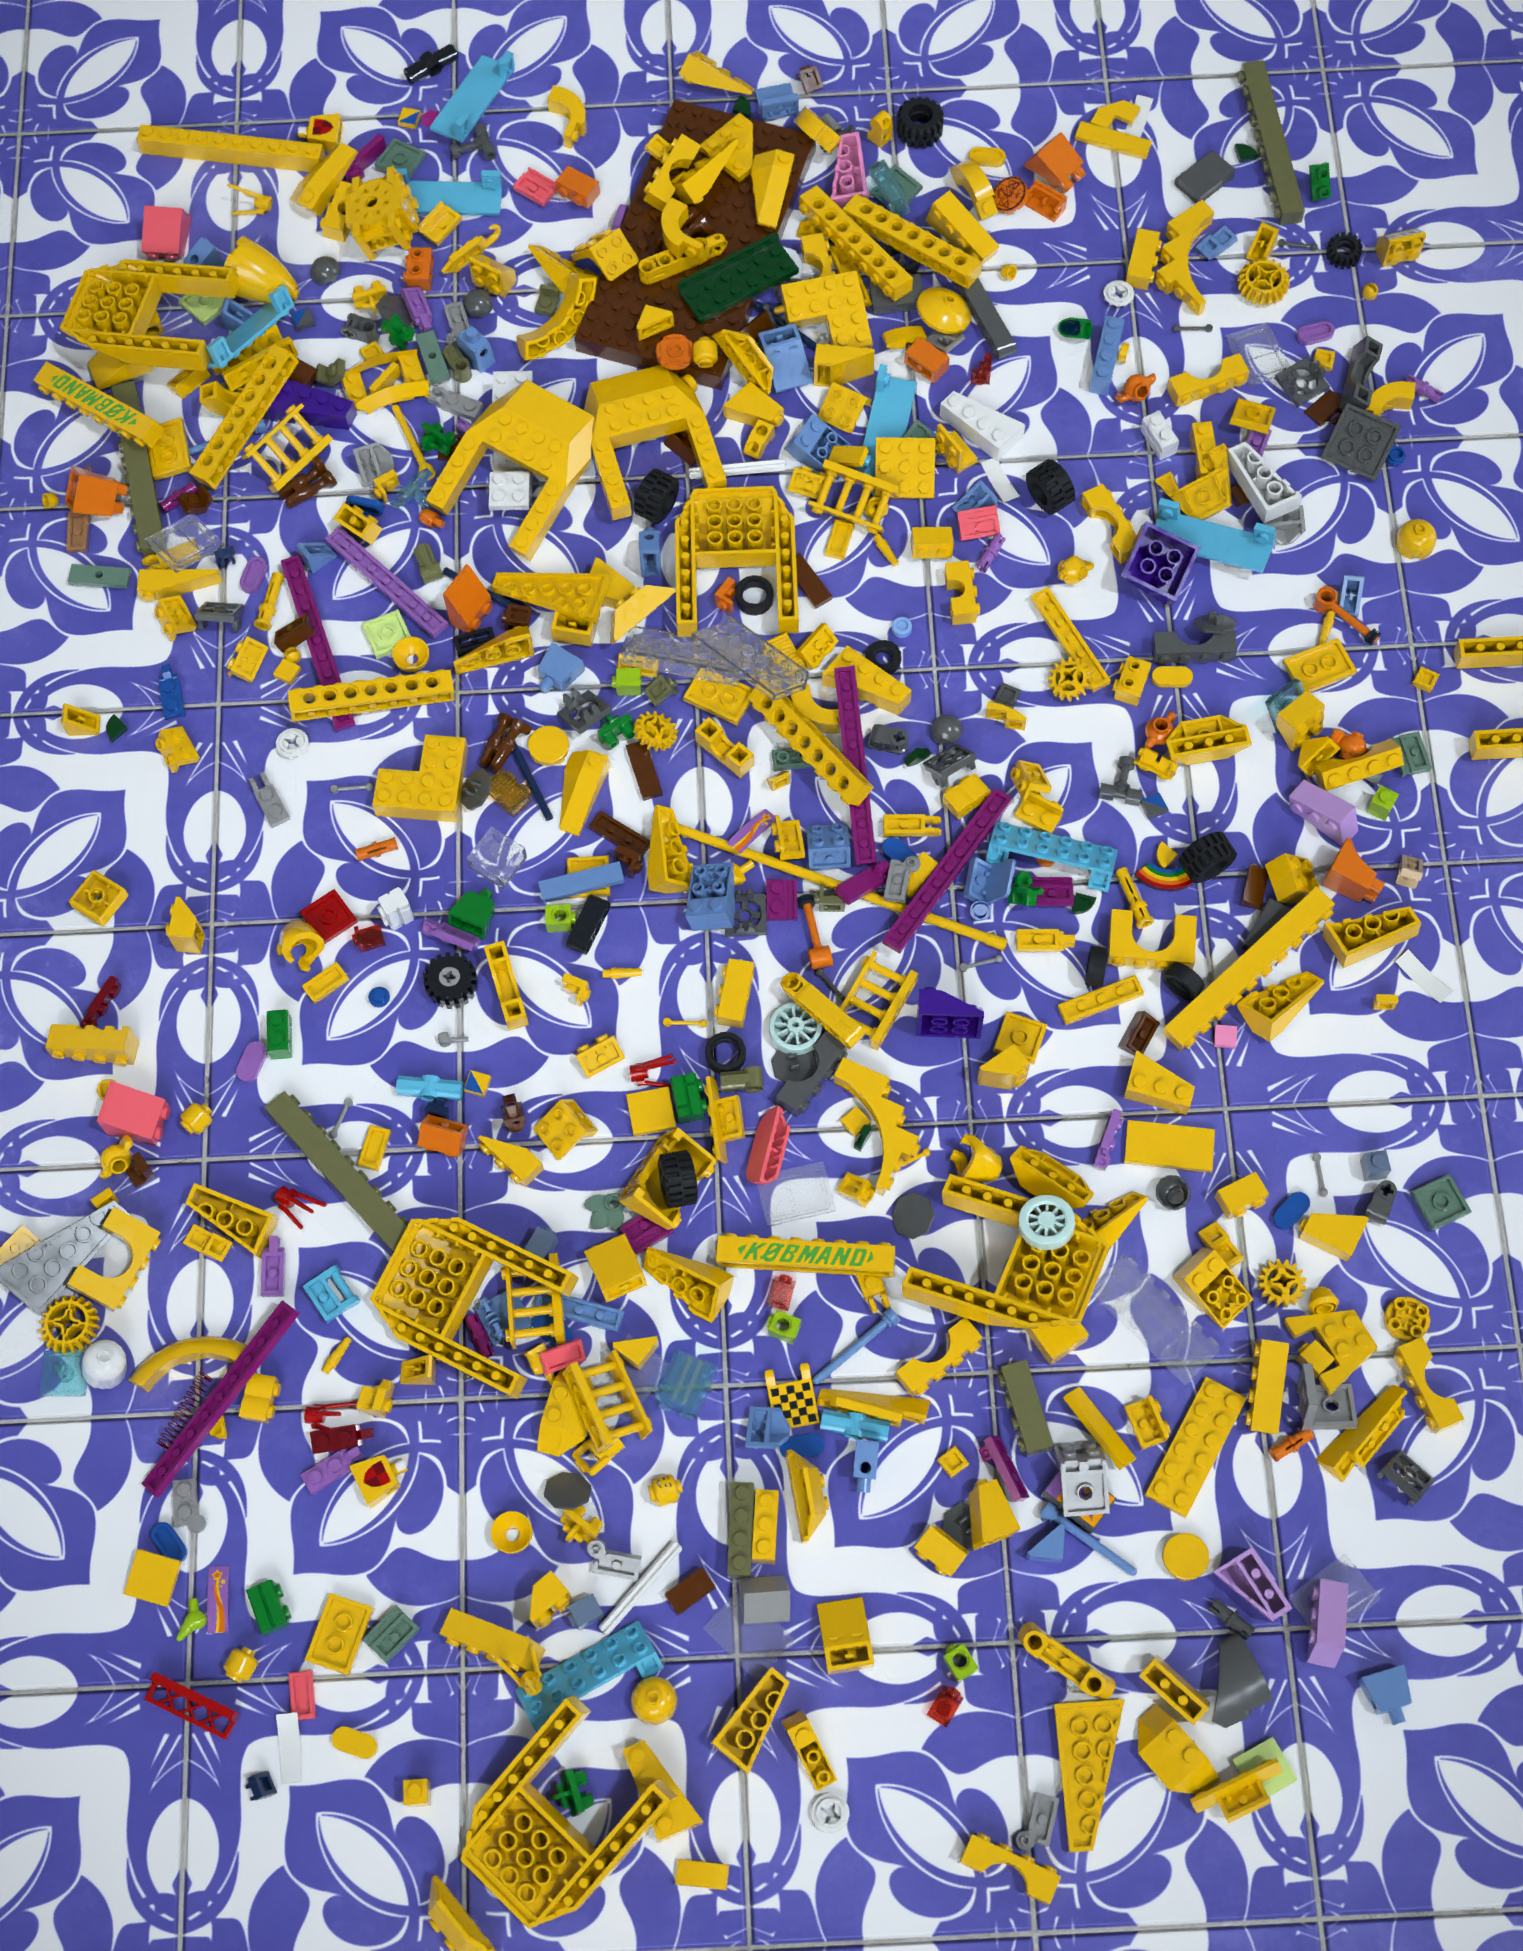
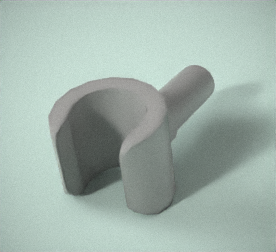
[438,1032,469,1047]

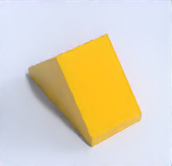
[1246,222,1280,261]
[637,305,674,341]
[61,703,101,736]
[1298,736,1341,777]
[613,1336,659,1371]
[400,1355,437,1385]

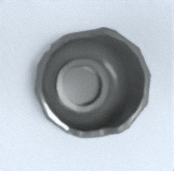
[311,256,340,286]
[464,289,493,318]
[929,715,963,746]
[1156,1175,1191,1211]

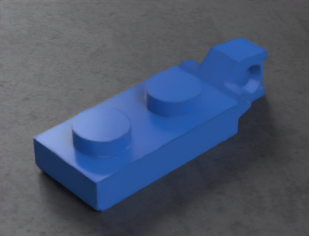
[158,664,185,720]

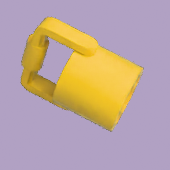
[572,1425,625,1476]

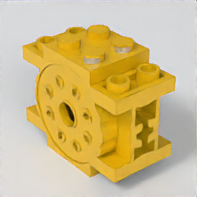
[345,166,419,261]

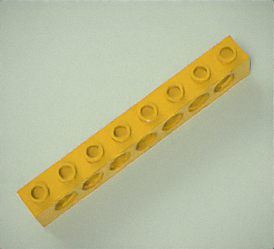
[798,185,913,302]
[843,193,981,289]
[189,344,299,490]
[287,669,454,722]
[747,679,874,806]

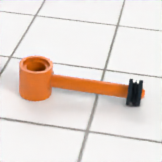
[1313,586,1381,646]
[797,894,833,970]

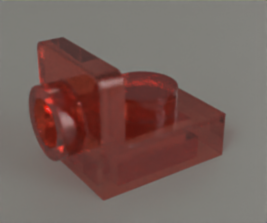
[971,353,992,385]
[352,924,386,953]
[767,1274,797,1311]
[926,1685,964,1728]

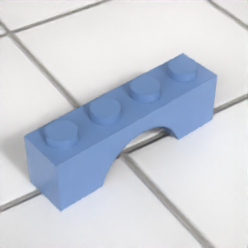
[1089,315,1125,396]

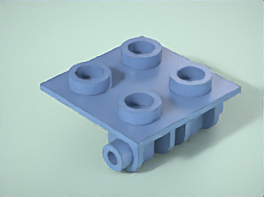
[474,1287,533,1346]

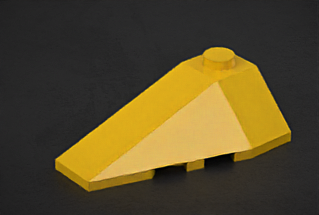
[290,142,358,217]
[528,244,600,296]
[453,626,535,675]
[647,805,693,894]

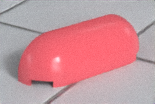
[746,1106,790,1185]

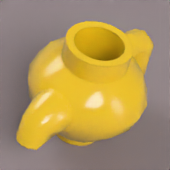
[1057,555,1095,585]
[99,1135,133,1180]

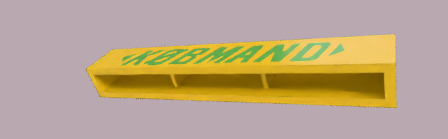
[34,361,165,449]
[716,1233,896,1278]

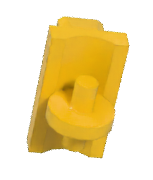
[352,280,387,313]
[560,1506,603,1544]

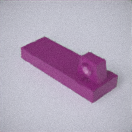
[343,133,386,183]
[834,860,890,906]
[978,1435,1030,1502]

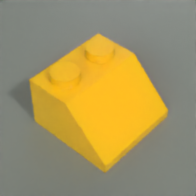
[977,1044,1030,1090]

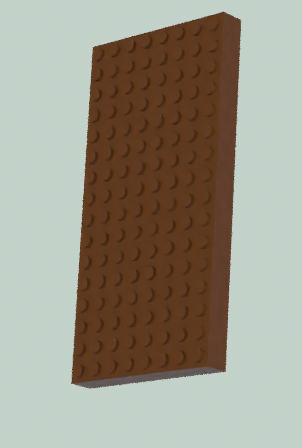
[574,99,816,391]

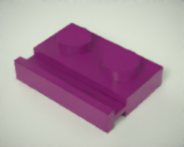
[1030,877,1074,906]
[766,879,797,921]
[619,1215,674,1255]

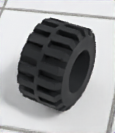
[897,96,944,149]
[1026,459,1075,514]
[634,469,679,524]
[1178,831,1237,883]
[658,1150,698,1209]

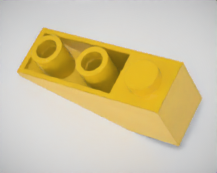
[478,1135,544,1187]
[781,1710,837,1791]

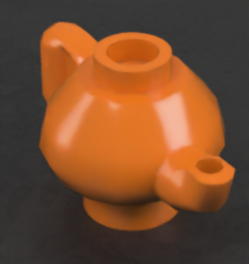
[1115,373,1156,403]
[1144,711,1176,749]
[1330,729,1370,759]

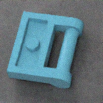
[303,1265,361,1323]

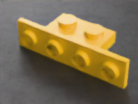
[704,1076,745,1164]
[1190,1758,1283,1824]

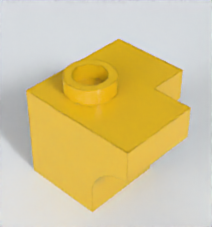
[356,1379,395,1419]

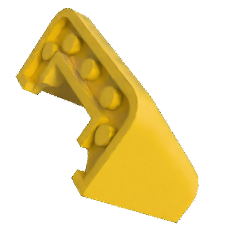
[618,1128,717,1230]

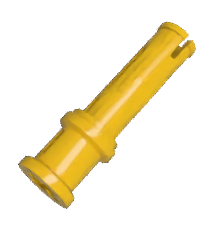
[253,572,285,631]
[1115,867,1155,929]

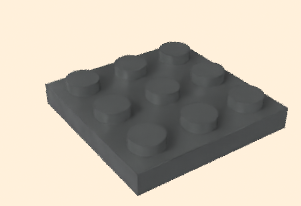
[1321,403,1402,482]

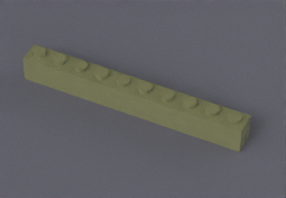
[1238,60,1305,226]
[109,381,168,557]
[264,1091,409,1253]

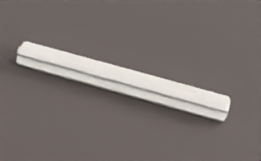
[689,459,786,479]
[599,1541,682,1635]

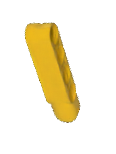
[639,233,727,284]
[780,972,866,1049]

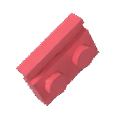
[513,167,556,207]
[956,505,1001,541]

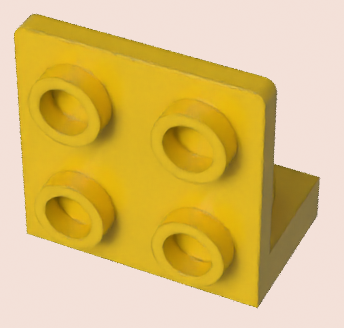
[817,382,872,433]
[935,423,978,474]
[533,1099,599,1160]

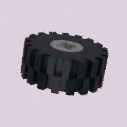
[423,952,478,1009]

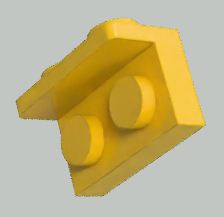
[788,466,834,503]
[154,595,197,641]
[796,623,839,669]
[226,636,269,683]
[1010,760,1052,800]
[1014,791,1064,834]
[573,1033,625,1078]

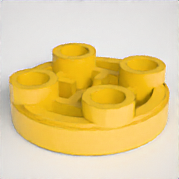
[528,726,569,765]
[1384,1297,1430,1342]
[1162,1533,1209,1581]

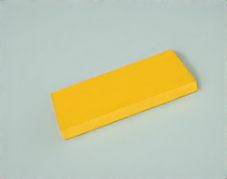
[1124,1120,1215,1173]

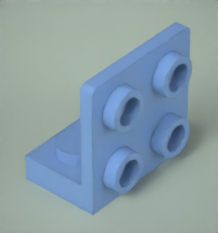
[755,83,799,121]
[806,823,851,870]

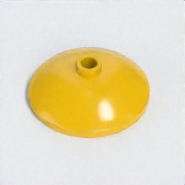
[916,287,972,334]

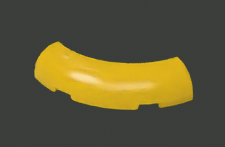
[516,273,597,361]
[129,1336,247,1393]

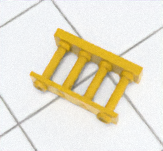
[212,325,299,392]
[241,403,333,493]
[808,459,900,535]
[840,951,919,1051]
[501,1253,566,1350]
[562,1350,653,1454]

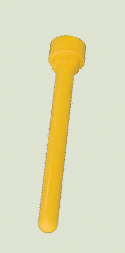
[392,404,436,481]

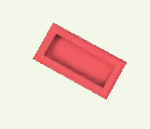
[538,1338,586,1375]
[288,1670,317,1721]

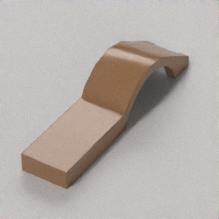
[66,466,92,553]

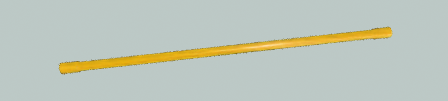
[678,823,1008,951]

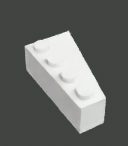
[1227,442,1302,523]

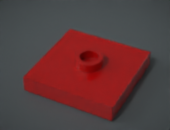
[299,889,358,944]

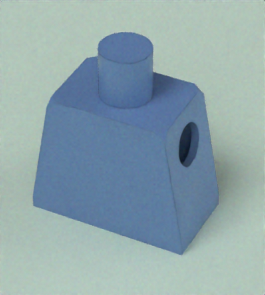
[183,237,225,267]
[457,326,496,373]
[639,527,661,577]
[538,642,585,693]
[853,1440,879,1493]
[1357,1664,1412,1726]

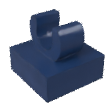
[214,546,236,568]
[425,1098,449,1120]
[245,1771,277,1801]

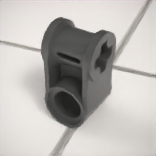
[340,313,380,344]
[868,724,908,755]
[1363,1180,1397,1225]

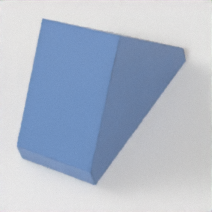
[220,298,254,331]
[297,542,337,574]
[1338,575,1365,617]
[1025,1523,1065,1563]

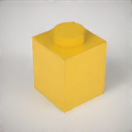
[1296,1339,1335,1379]
[403,1779,431,1808]

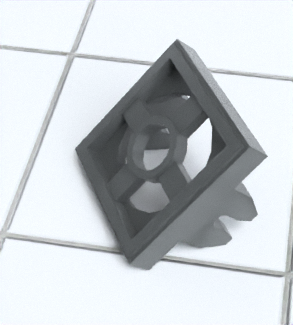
[1274,357,1330,408]
[194,601,244,632]
[557,688,612,735]
[923,744,977,788]
[725,888,767,937]
[1376,1449,1435,1507]

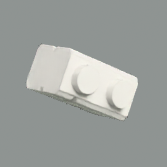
[1140,411,1179,460]
[377,887,414,931]

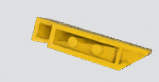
[1316,1385,1407,1482]
[816,1388,930,1428]

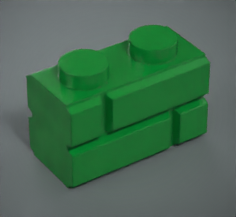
[266,1009,293,1060]
[670,1073,707,1124]
[246,1579,292,1636]

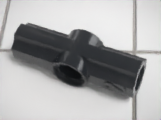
[403,44,458,84]

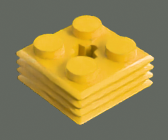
[68,870,129,927]

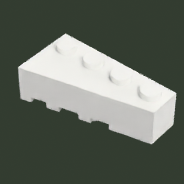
[939,391,1025,462]

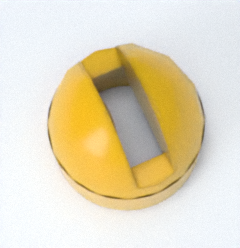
[1000,264,1017,280]
[1362,283,1378,300]
[42,492,59,509]
[284,647,301,664]

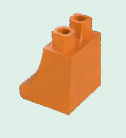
[1023,132,1086,193]
[65,466,128,517]
[1321,837,1385,903]

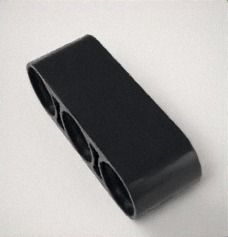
[566,894,611,955]

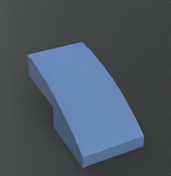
[1196,225,1238,260]

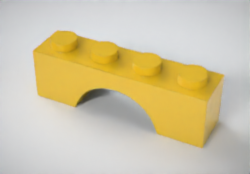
[643,134,701,212]
[801,233,836,277]
[1167,353,1250,407]
[1080,483,1137,564]
[1314,739,1404,791]
[484,940,529,1031]
[895,1318,983,1398]
[1394,1337,1464,1434]
[960,1832,1061,1905]

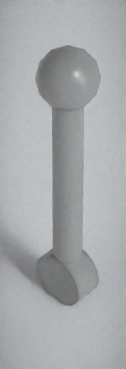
[330,783,373,794]
[959,955,1003,972]
[329,1098,353,1139]
[1312,1153,1328,1197]

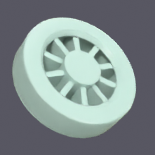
[769,1002,823,1055]
[1018,1195,1075,1250]

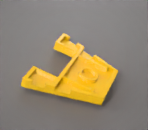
[1155,443,1232,520]
[1284,1310,1378,1395]

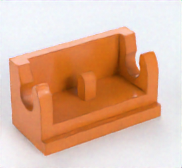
[1024,179,1068,223]

